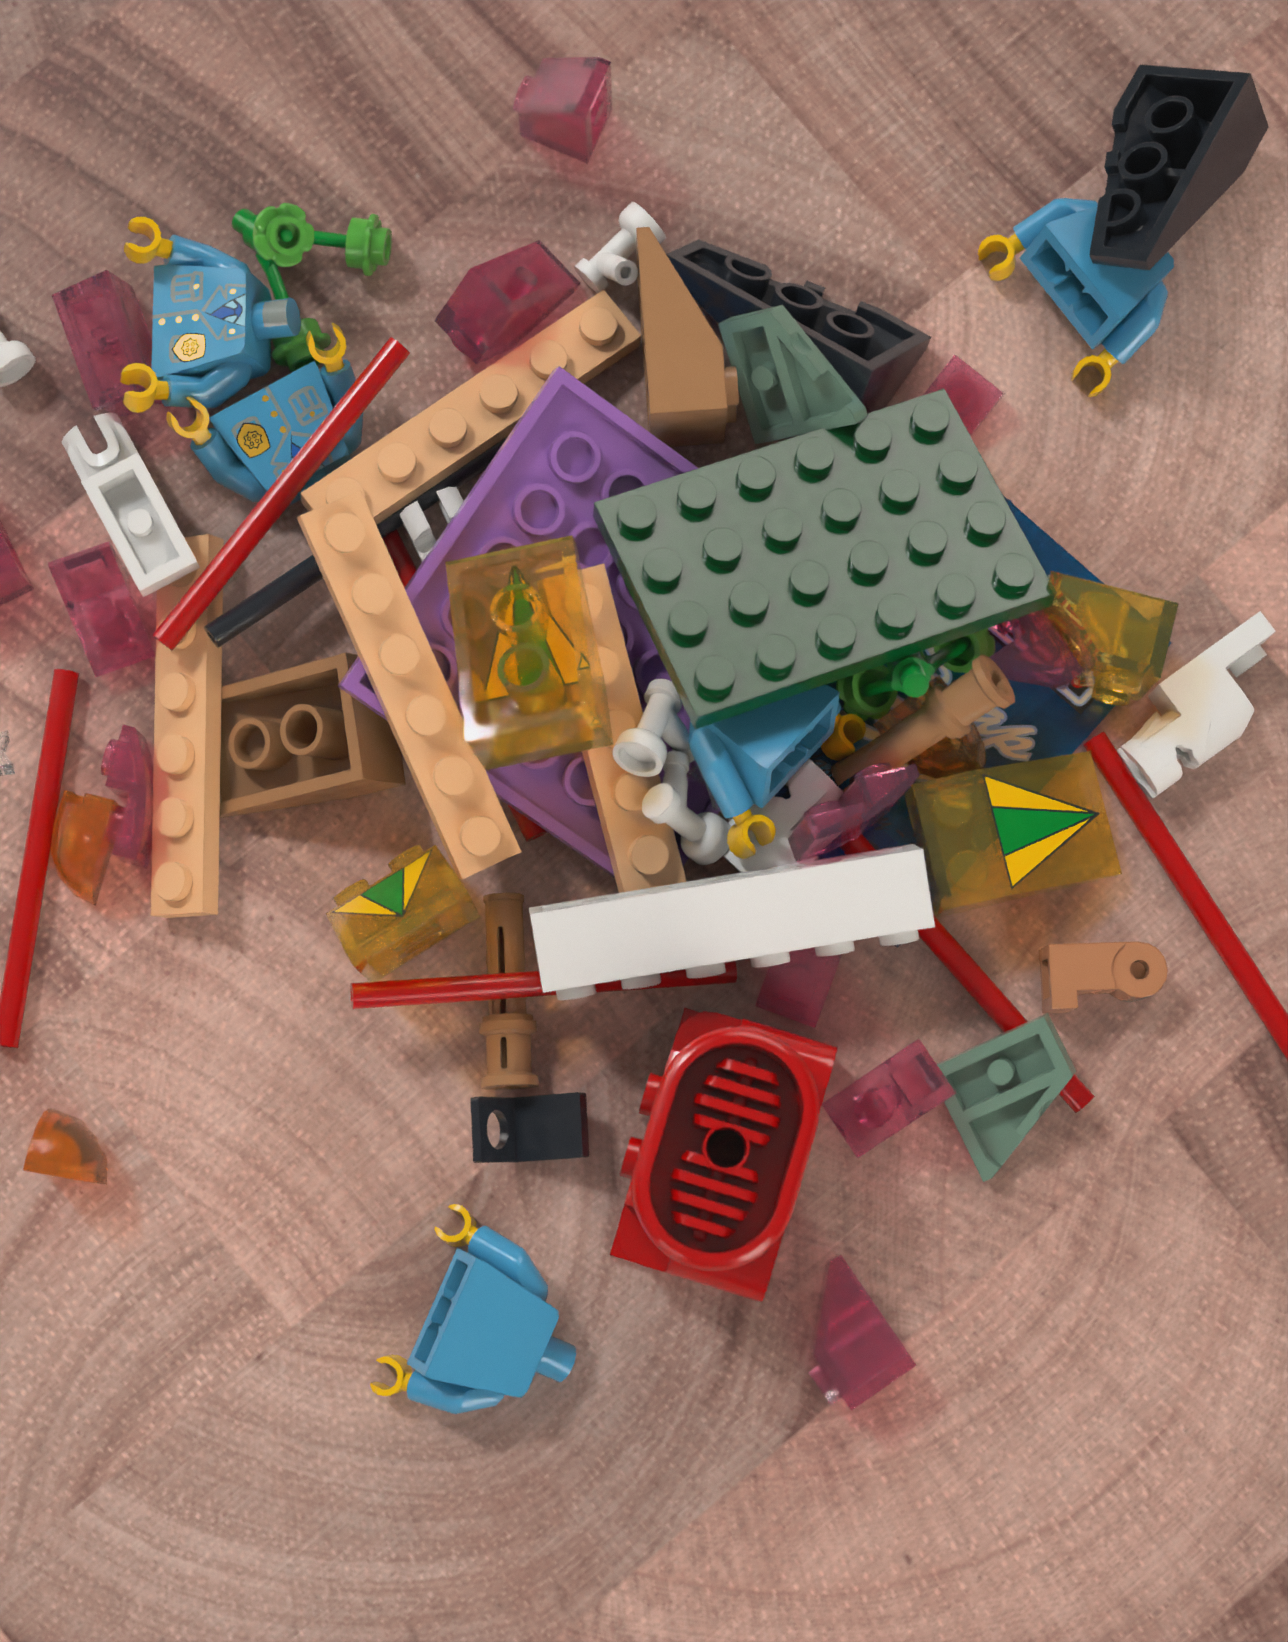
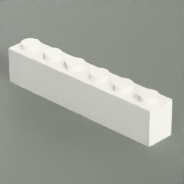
[529,844,935,1000]

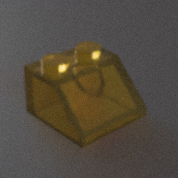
[1033,571,1179,706]

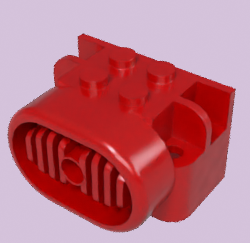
[610,1008,838,1303]

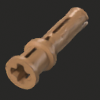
[831,654,1015,800]
[479,893,539,1090]

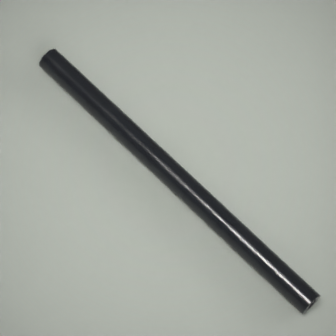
[204,435,509,648]

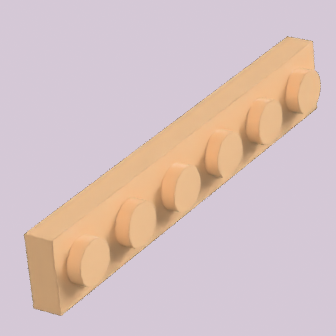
[301,289,641,525]
[297,490,521,879]
[151,534,224,918]
[537,564,687,893]

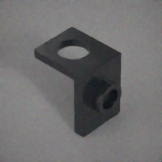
[470,1092,589,1163]

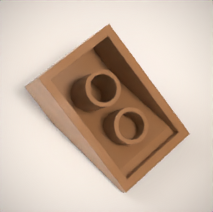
[636,227,739,447]
[220,653,406,818]

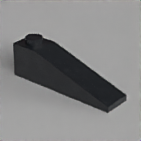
[1089,64,1269,271]
[666,239,931,413]

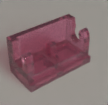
[52,270,162,416]

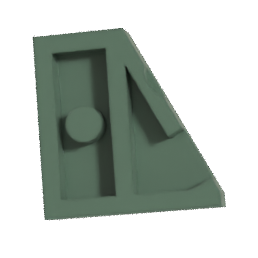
[718,305,868,444]
[928,1013,1076,1182]

